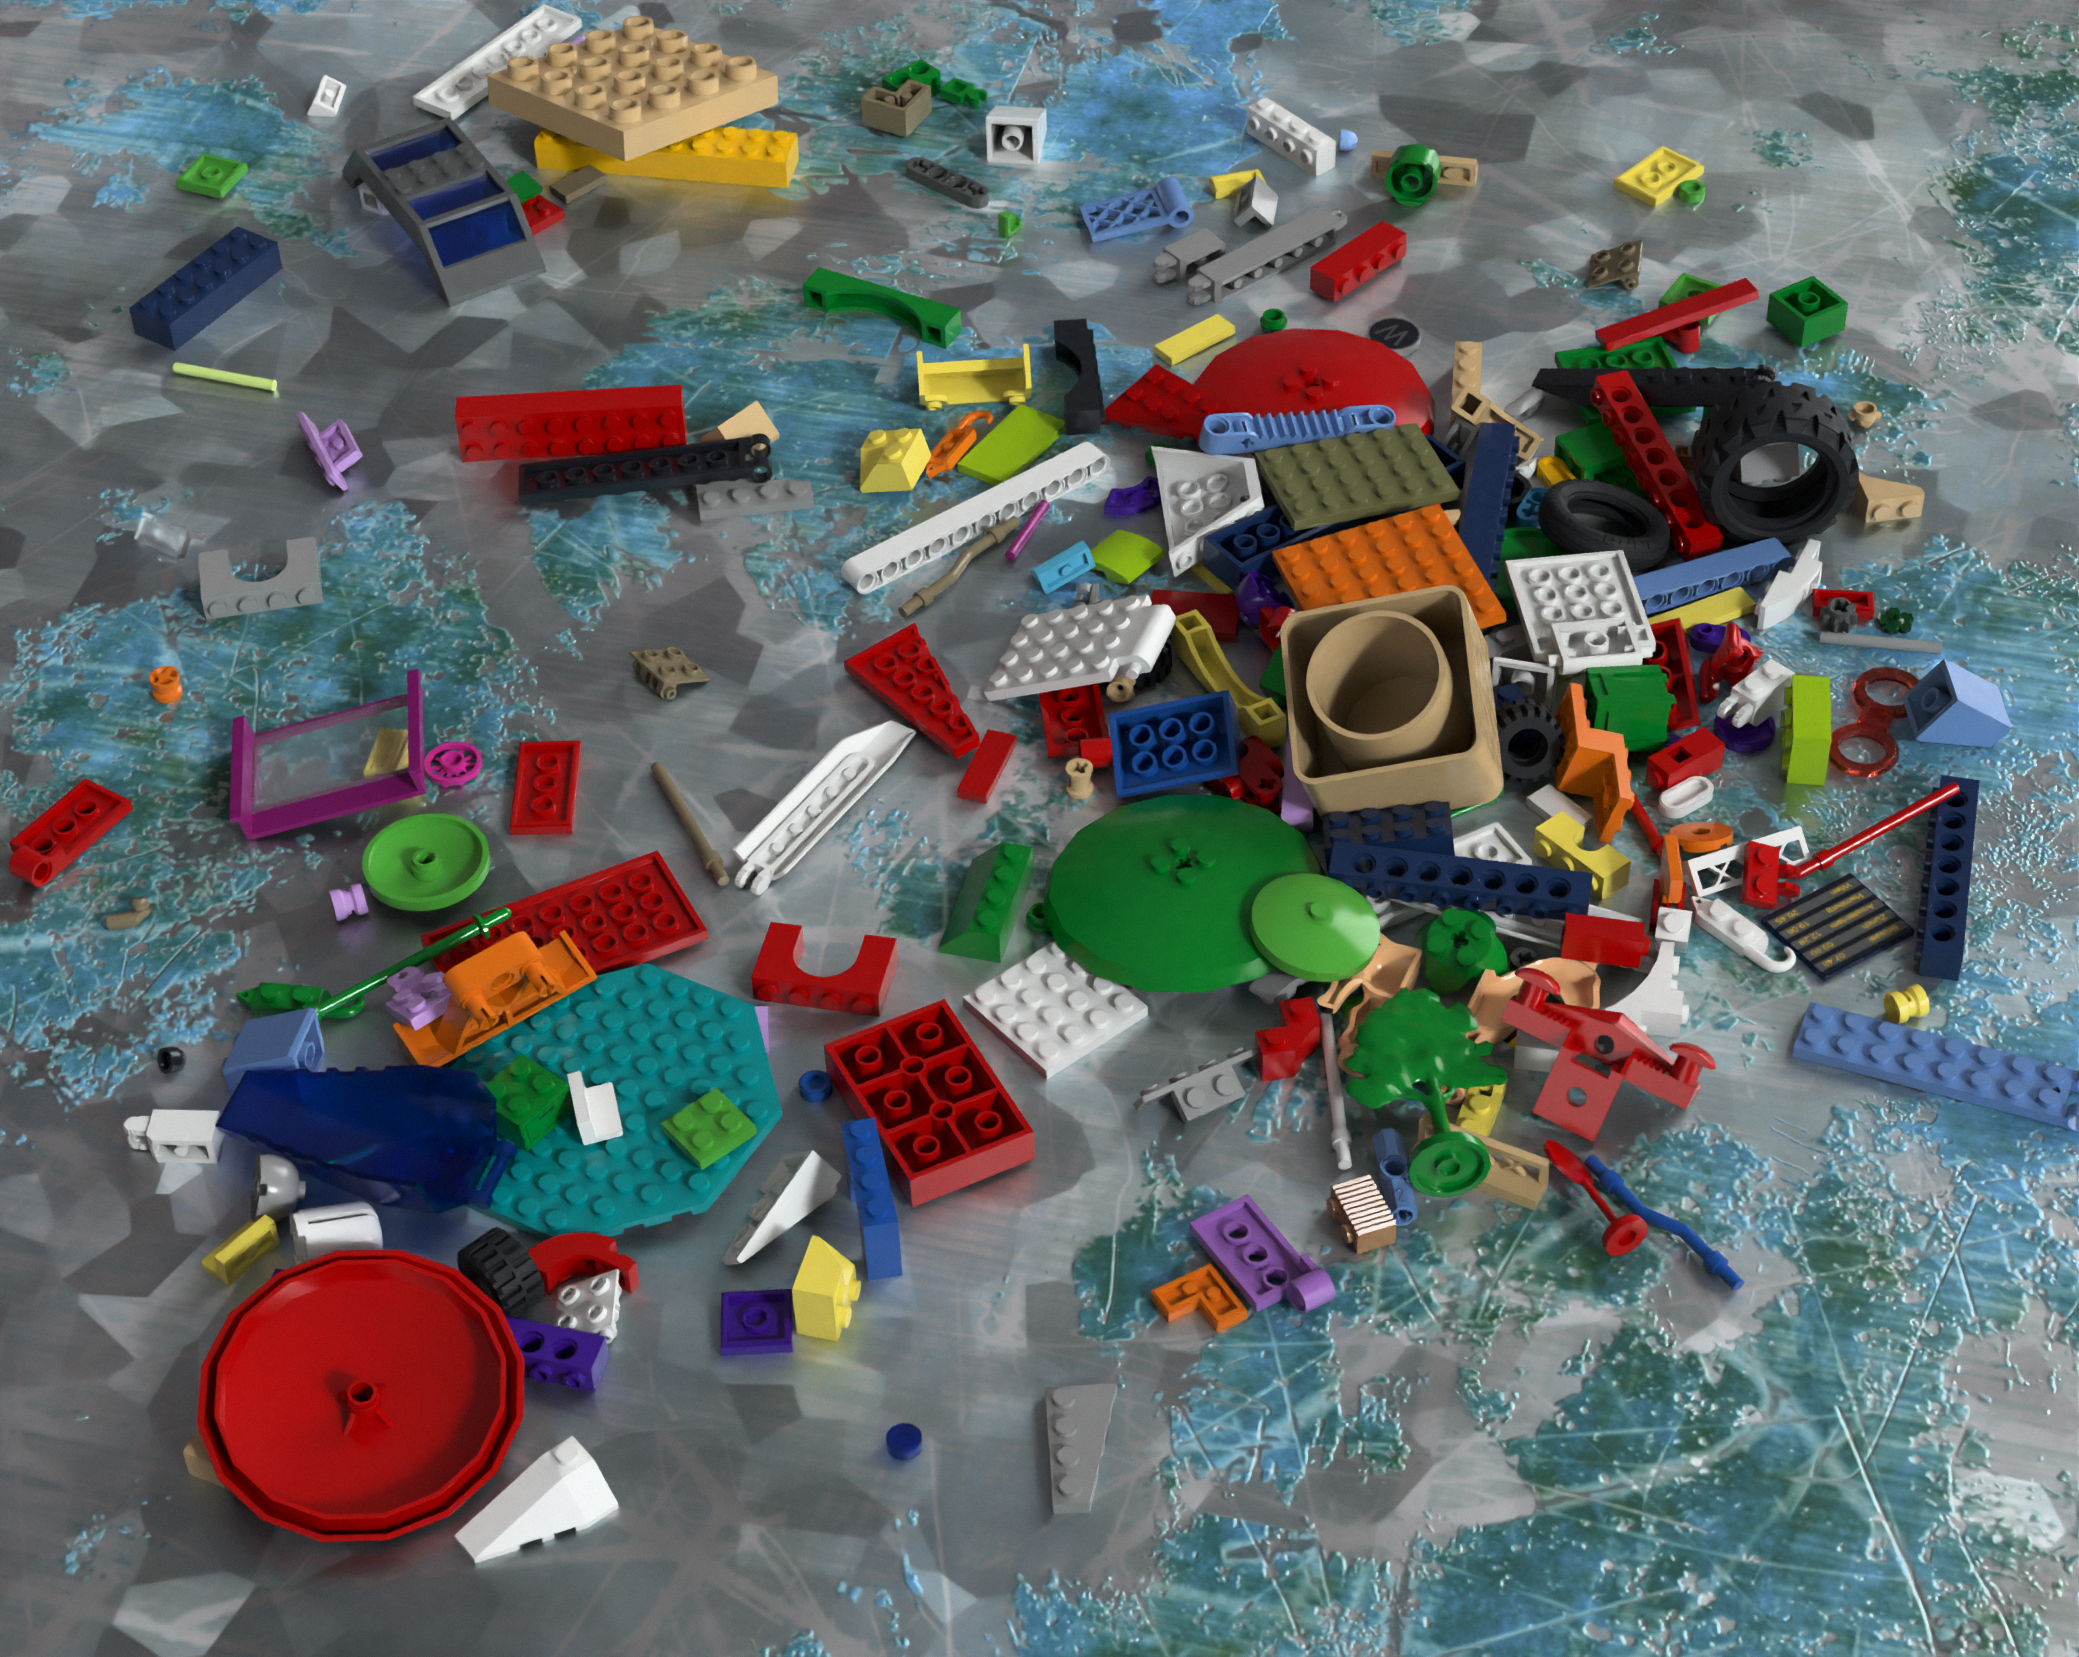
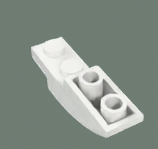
[1754,539,1823,630]

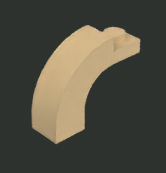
[1450,384,1544,461]

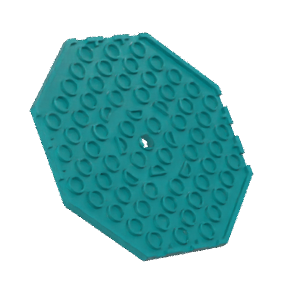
[433,963,783,1241]

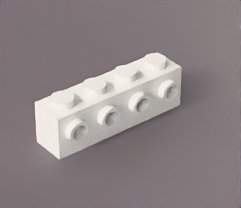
[1246,97,1336,177]

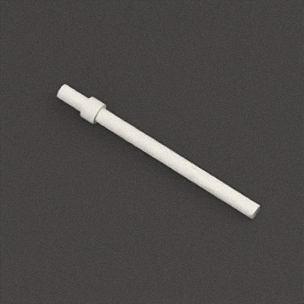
[1319,1013,1352,1170]

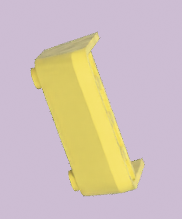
[916,344,1032,411]

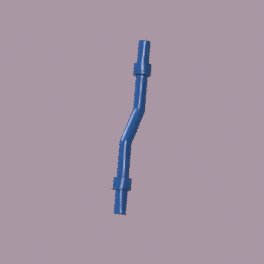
[1584,1155,1744,1291]

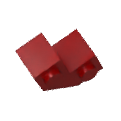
[1255,997,1320,1082]

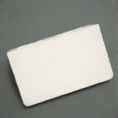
[567,1071,623,1145]

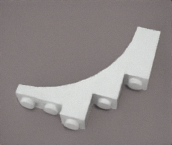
[1513,941,1689,1072]

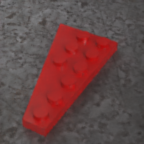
[1100,364,1244,444]
[844,623,980,759]

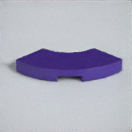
[1104,476,1162,515]

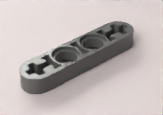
[906,157,989,209]

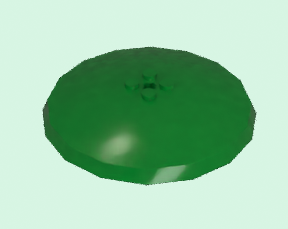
[1042,795,1327,993]

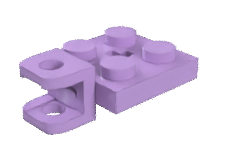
[385,966,451,1031]

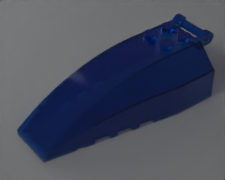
[215,1065,519,1214]

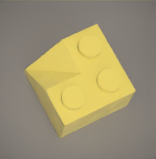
[860,428,931,493]
[792,1235,861,1341]

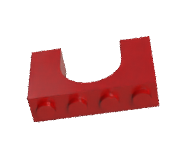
[751,922,898,1017]

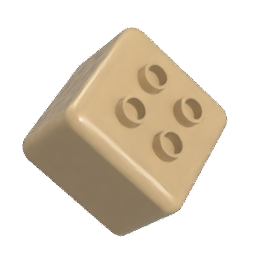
[1280,585,1504,821]

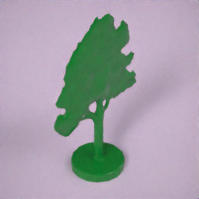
[1344,988,1509,1197]

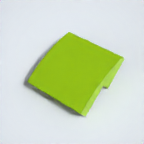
[1090,529,1166,584]

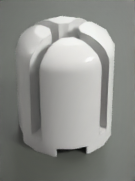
[289,1200,383,1266]

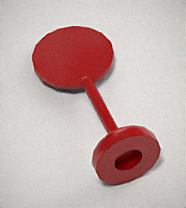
[1543,1140,1648,1256]

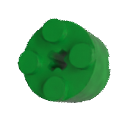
[1385,144,1441,206]

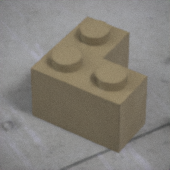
[861,79,932,137]

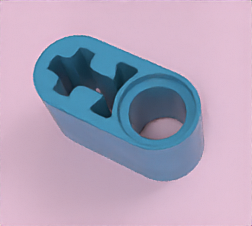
[1515,487,1549,529]

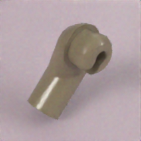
[106,896,151,931]

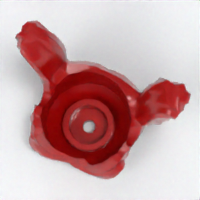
[1699,622,1764,704]

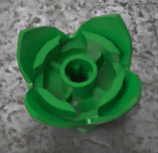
[1415,908,1507,995]

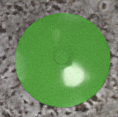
[362,813,491,911]
[1249,873,1380,982]

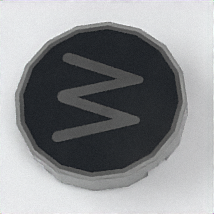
[1366,317,1421,357]

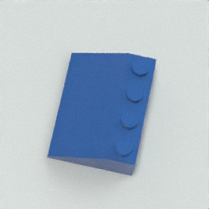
[1109,690,1240,799]

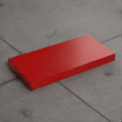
[509,741,582,835]

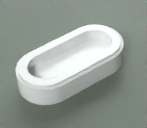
[1658,776,1714,819]

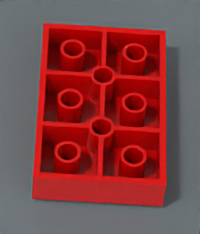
[824,999,1035,1208]

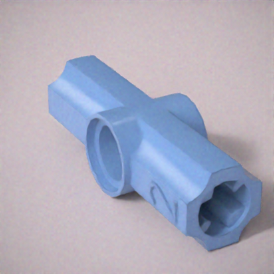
[1372,1128,1418,1226]

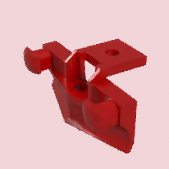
[1500,967,1716,1142]

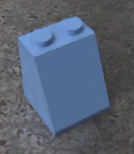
[1902,658,2012,748]
[221,1008,326,1102]

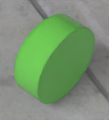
[1678,180,1706,203]

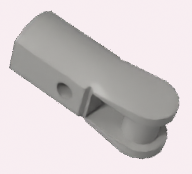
[1504,388,1545,423]

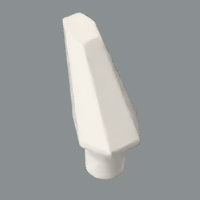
[1514,457,1539,479]

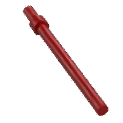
[1797,782,1960,880]

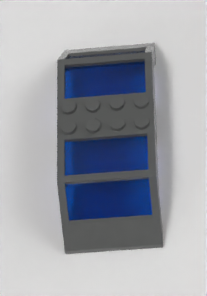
[342,117,546,306]

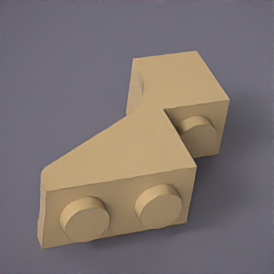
[1852,472,1925,523]

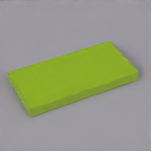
[957,403,1066,486]

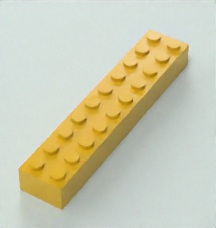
[534,127,799,188]

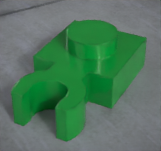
[940,77,987,108]

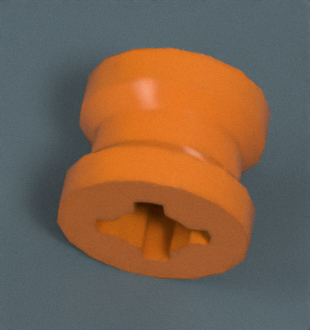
[149,666,183,704]

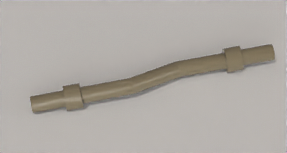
[898,516,1020,618]

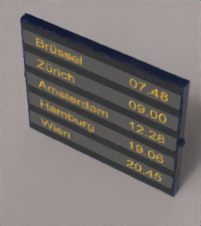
[1761,873,1915,982]

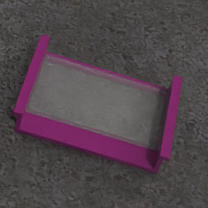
[229,669,426,841]

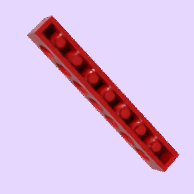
[1590,370,1723,562]

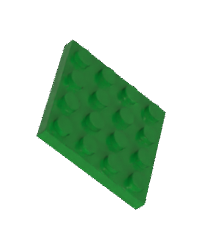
[1554,336,1696,426]

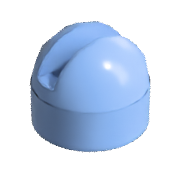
[1339,130,1357,151]

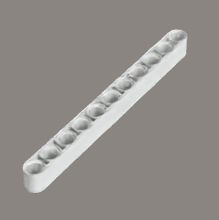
[841,441,1110,594]

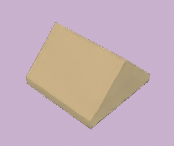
[700,400,780,460]

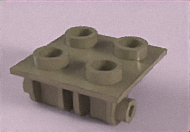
[1587,240,1643,290]
[629,647,711,700]

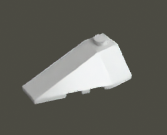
[722,1150,842,1265]
[454,1436,619,1564]

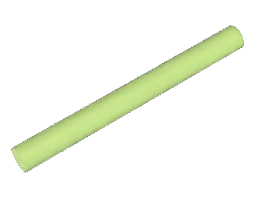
[173,362,277,391]

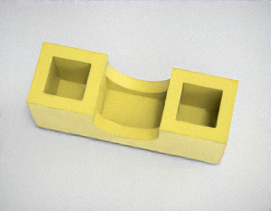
[1533,811,1631,901]

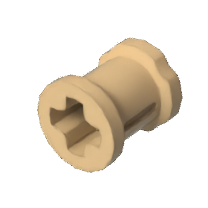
[1065,758,1093,799]

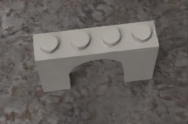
[198,536,324,620]

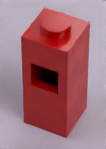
[1645,727,1725,793]
[1560,913,1650,968]

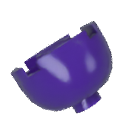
[1234,570,1295,626]

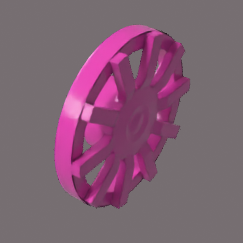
[424,742,483,787]

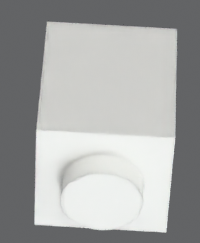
[1654,907,1692,953]

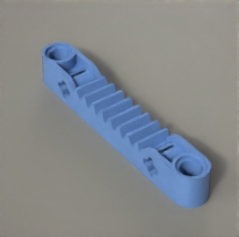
[1198,405,1396,455]

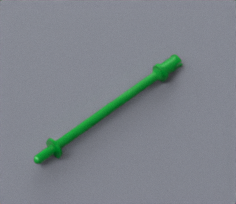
[301,907,512,1022]

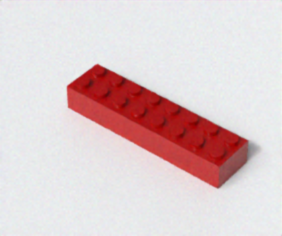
[455,384,687,462]

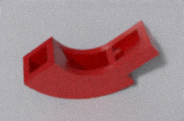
[527,1232,640,1295]

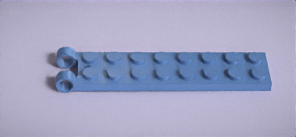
[1792,1002,2079,1134]

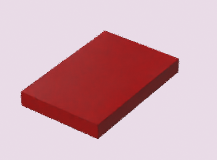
[1151,589,1240,642]

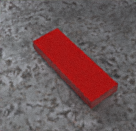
[957,729,1017,804]

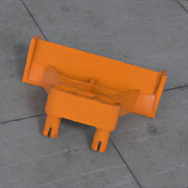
[392,930,598,1075]

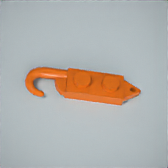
[925,410,993,479]

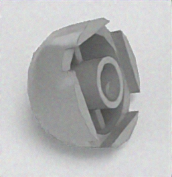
[250,1154,306,1222]

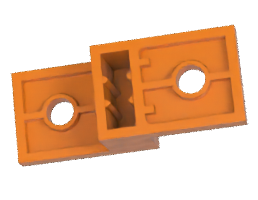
[1554,683,1635,843]

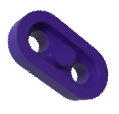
[1689,623,1751,654]

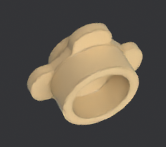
[1847,401,1882,428]
[1106,676,1136,703]

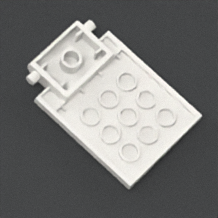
[1505,550,1656,675]
[984,594,1176,701]

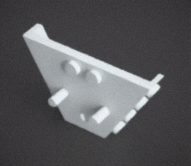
[1151,446,1265,577]

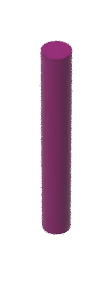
[1005,500,1050,561]

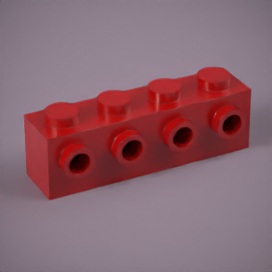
[1310,220,1407,302]

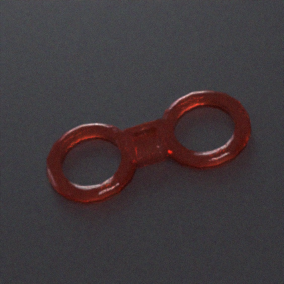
[1828,667,1920,778]

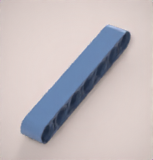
[1633,538,1795,615]

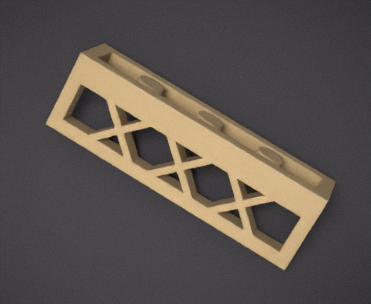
[1371,150,1479,187]
[1408,1113,1550,1210]

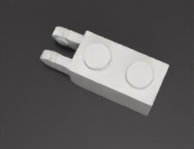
[1717,659,1795,728]
[123,1109,225,1164]

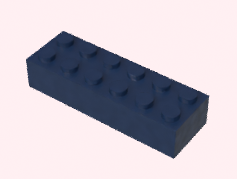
[129,226,283,351]

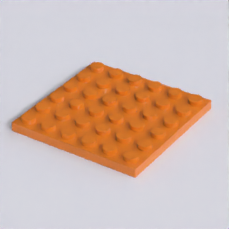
[1272,503,1506,629]

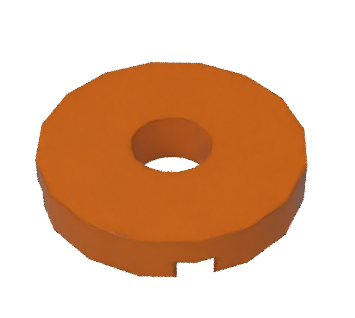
[1669,821,1733,853]

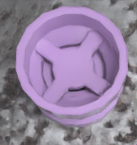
[329,883,368,921]

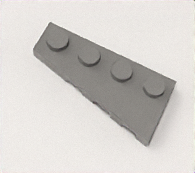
[696,478,814,521]
[1045,1383,1117,1514]

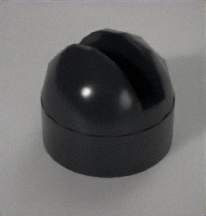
[157,1046,186,1074]

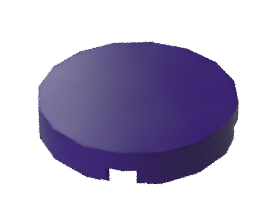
[1713,713,1776,753]

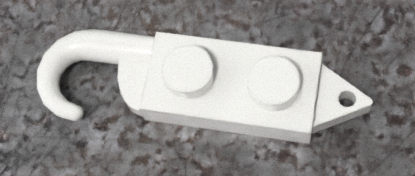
[1691,896,1796,973]

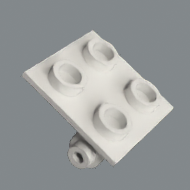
[554,1269,622,1343]

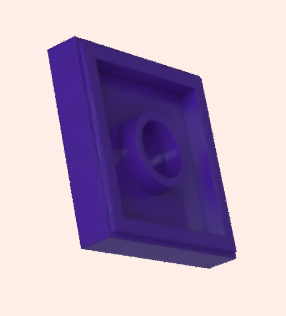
[720,1289,793,1356]

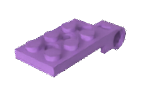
[1189,1194,1336,1314]

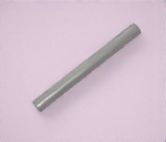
[1819,631,1943,654]

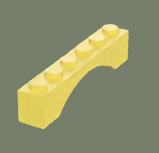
[1171,609,1286,749]

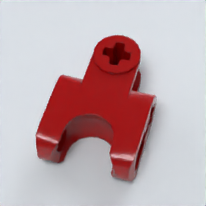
[1208,735,1284,815]

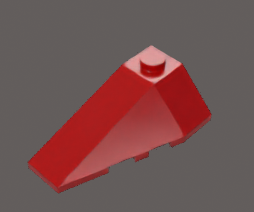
[1642,618,1701,732]

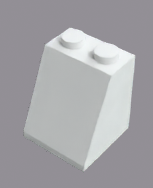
[986,106,1047,165]

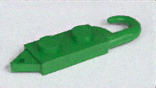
[236,982,365,1019]

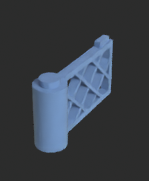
[1079,177,1194,243]

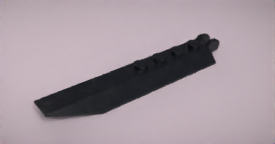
[1532,365,1778,407]

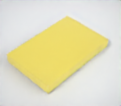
[1614,146,1704,207]

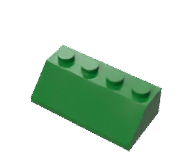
[938,842,1034,963]

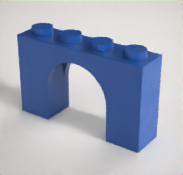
[841,1117,903,1281]

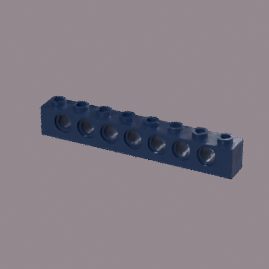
[1914,775,1980,981]
[1329,841,1593,921]

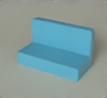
[1030,540,1096,595]

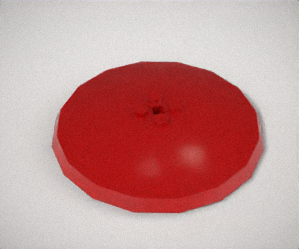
[1193,328,1435,456]
[197,1249,525,1542]

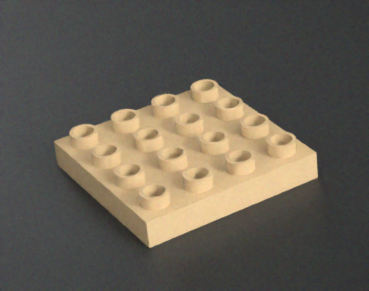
[487,16,778,161]

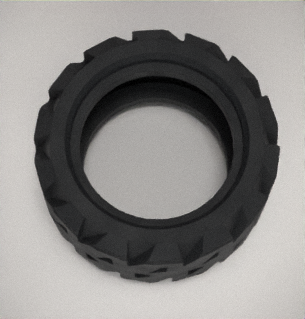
[1691,381,1859,546]

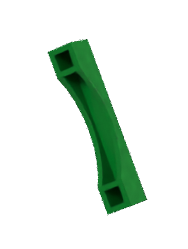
[803,267,962,349]

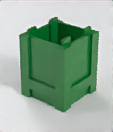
[1583,665,1676,752]

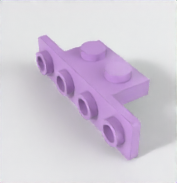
[297,411,363,491]

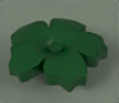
[1877,607,1914,634]

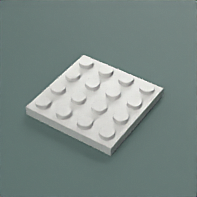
[963,941,1148,1080]

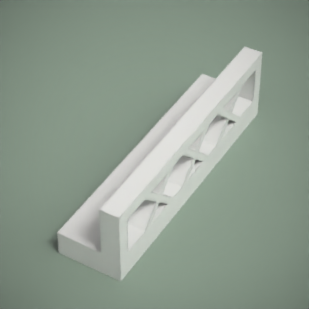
[1681,826,1811,897]

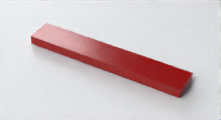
[1595,278,1759,352]

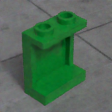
[1554,421,1626,480]

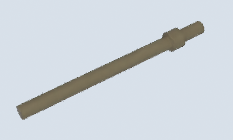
[651,762,730,886]

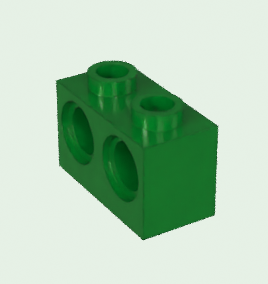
[882,59,941,97]

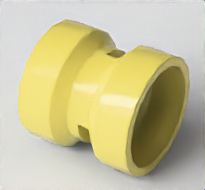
[1883,984,1930,1024]

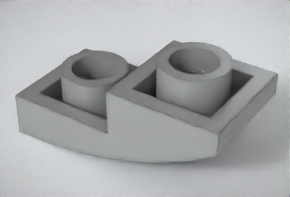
[1249,967,1310,1004]

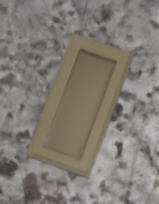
[549,164,607,204]

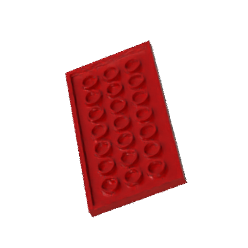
[420,850,708,976]

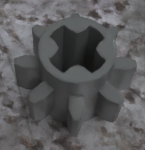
[1820,597,1858,633]

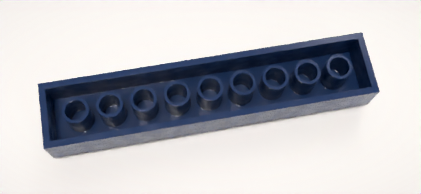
[1202,433,1466,592]

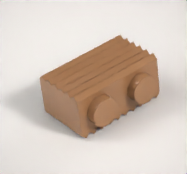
[1327,1174,1397,1255]

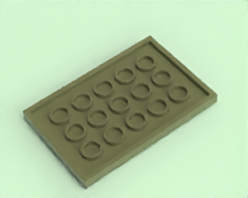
[1254,423,1459,531]

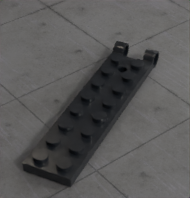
[518,433,772,505]

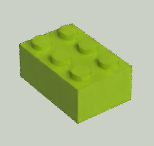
[1780,675,1831,786]

